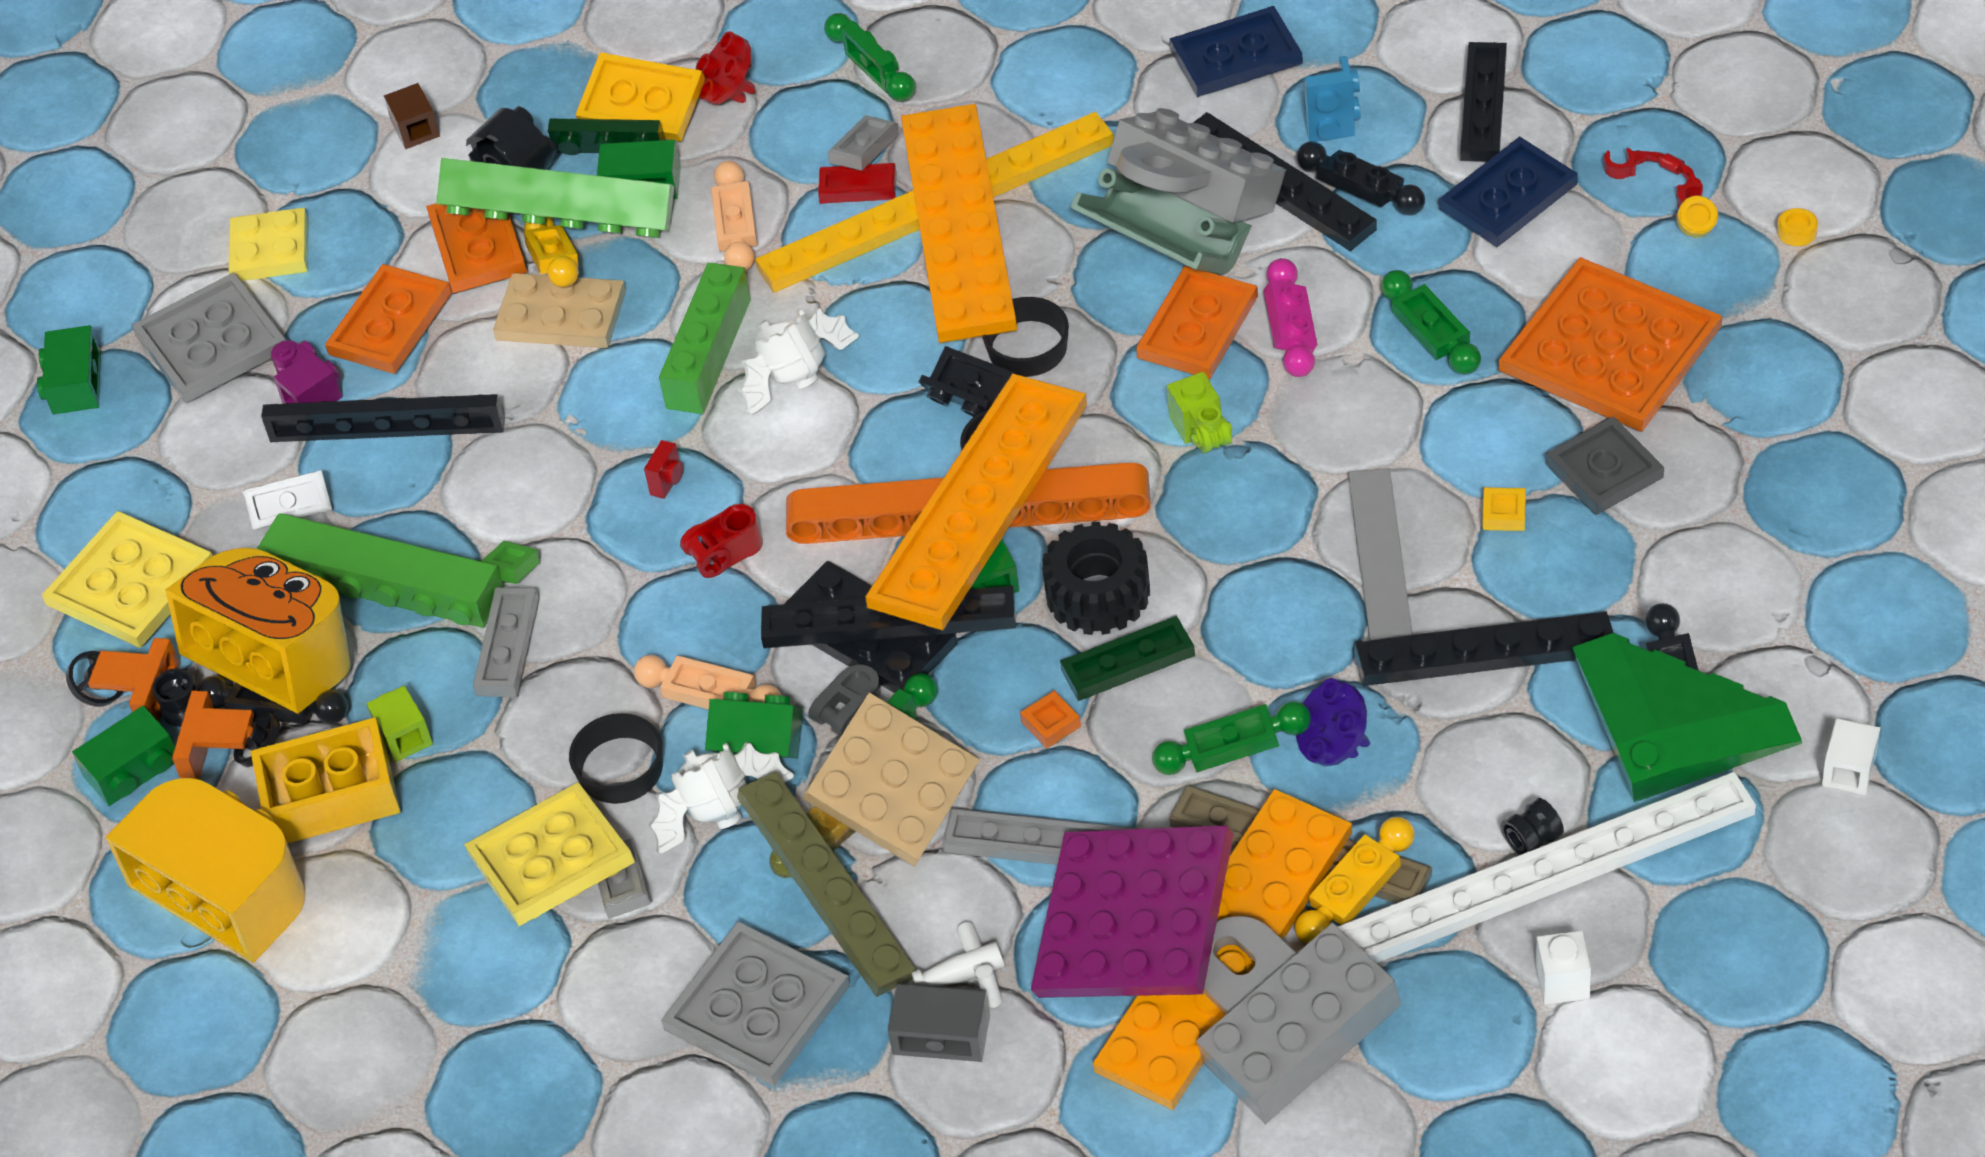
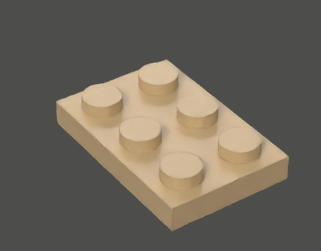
[493,273,626,348]

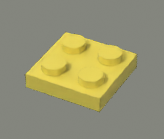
[229,207,308,281]

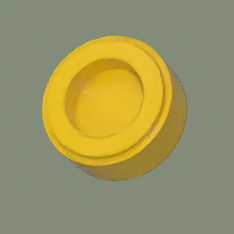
[1676,196,1718,238]
[1777,208,1818,246]

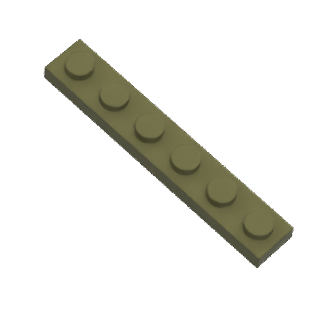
[737,772,916,997]

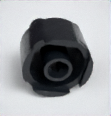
[466,106,557,170]

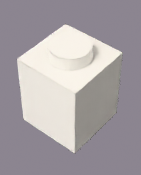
[1822,718,1881,795]
[1536,931,1591,1005]

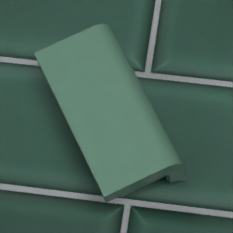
[1070,168,1252,275]

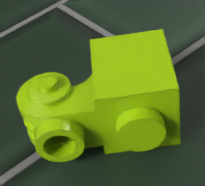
[1166,371,1232,453]

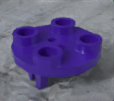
[1296,678,1370,767]

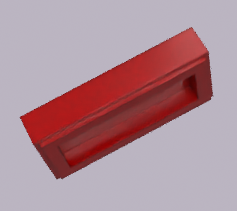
[818,163,897,204]

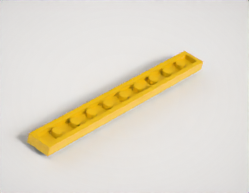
[755,111,1114,293]

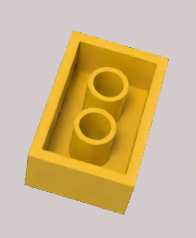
[250,717,401,844]

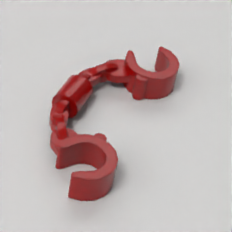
[1604,148,1703,209]

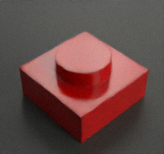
[644,440,683,499]

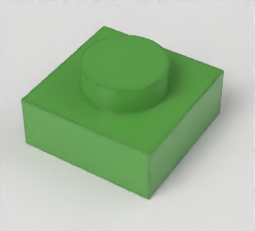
[481,541,539,584]

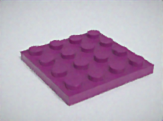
[1031,825,1234,998]

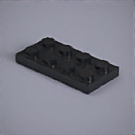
[784,560,957,693]

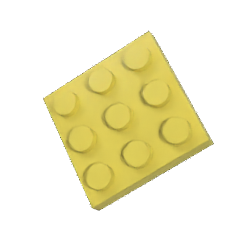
[42,511,213,648]
[464,782,635,926]

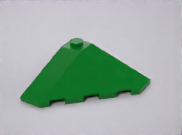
[1572,633,1802,803]

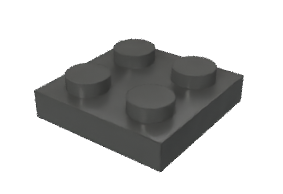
[1546,416,1664,515]

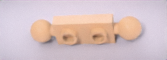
[711,161,758,271]
[634,655,782,710]

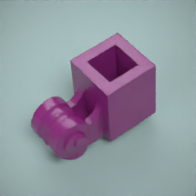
[271,340,342,403]

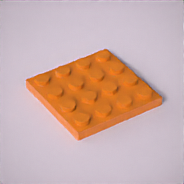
[1499,257,1722,432]

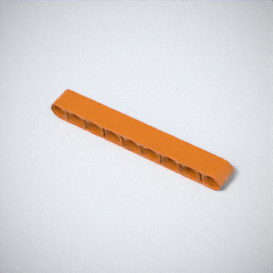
[786,463,1151,544]

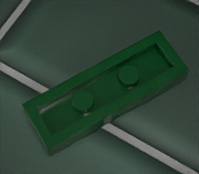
[547,118,666,155]
[1060,616,1195,701]

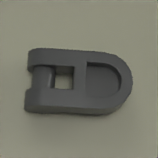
[808,665,881,737]

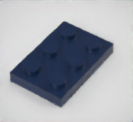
[1170,6,1303,97]
[1440,136,1578,247]

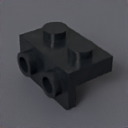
[918,346,1015,417]

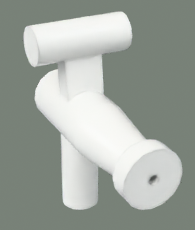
[911,922,1005,1008]

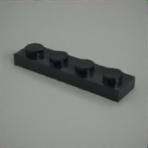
[1460,42,1507,161]

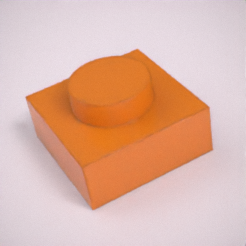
[1020,690,1081,749]

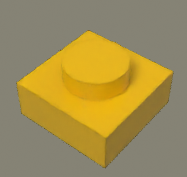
[1483,487,1526,531]

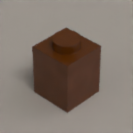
[384,83,440,150]

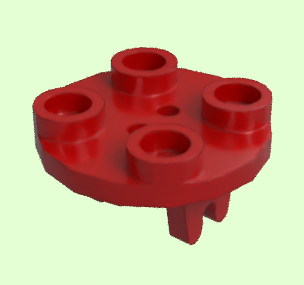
[696,31,755,105]

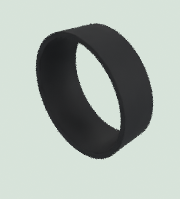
[982,297,1069,377]
[569,713,663,804]

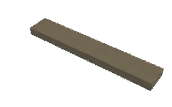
[1169,785,1432,903]

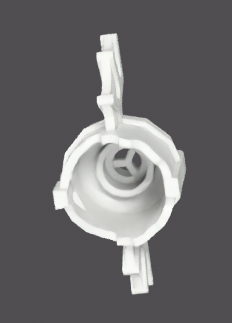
[738,308,859,414]
[649,742,794,853]

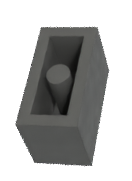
[888,983,990,1062]

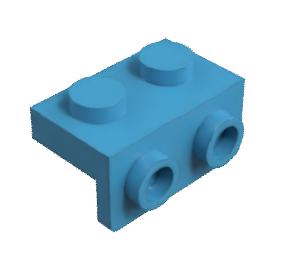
[1305,56,1361,142]

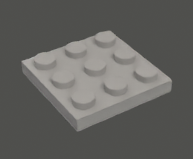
[131,272,286,403]
[661,922,850,1086]

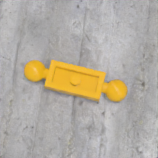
[524,218,579,287]
[1295,817,1415,945]

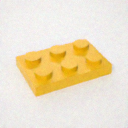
[575,52,706,142]

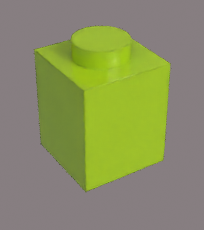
[366,685,433,763]

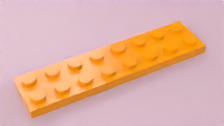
[901,103,1017,343]
[865,374,1087,630]
[1092,789,1353,1110]

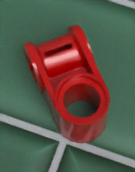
[680,504,763,578]

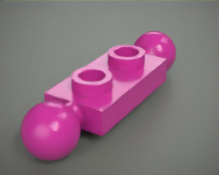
[1264,258,1318,377]

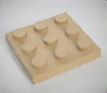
[802,692,980,867]

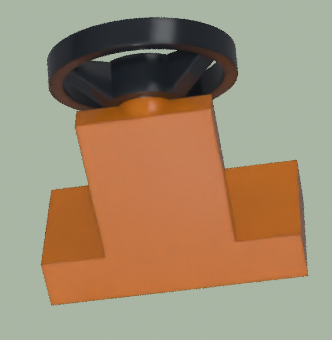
[66,638,181,722]
[172,691,280,780]

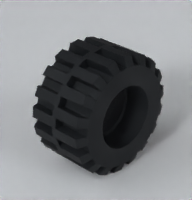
[1042,522,1150,635]

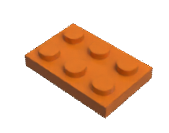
[426,203,527,294]
[325,264,452,374]
[1136,266,1258,379]

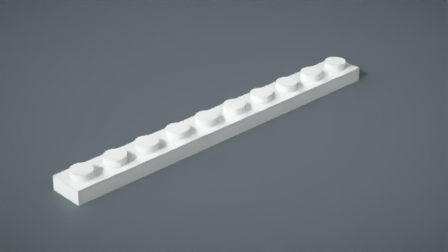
[1338,772,1756,963]

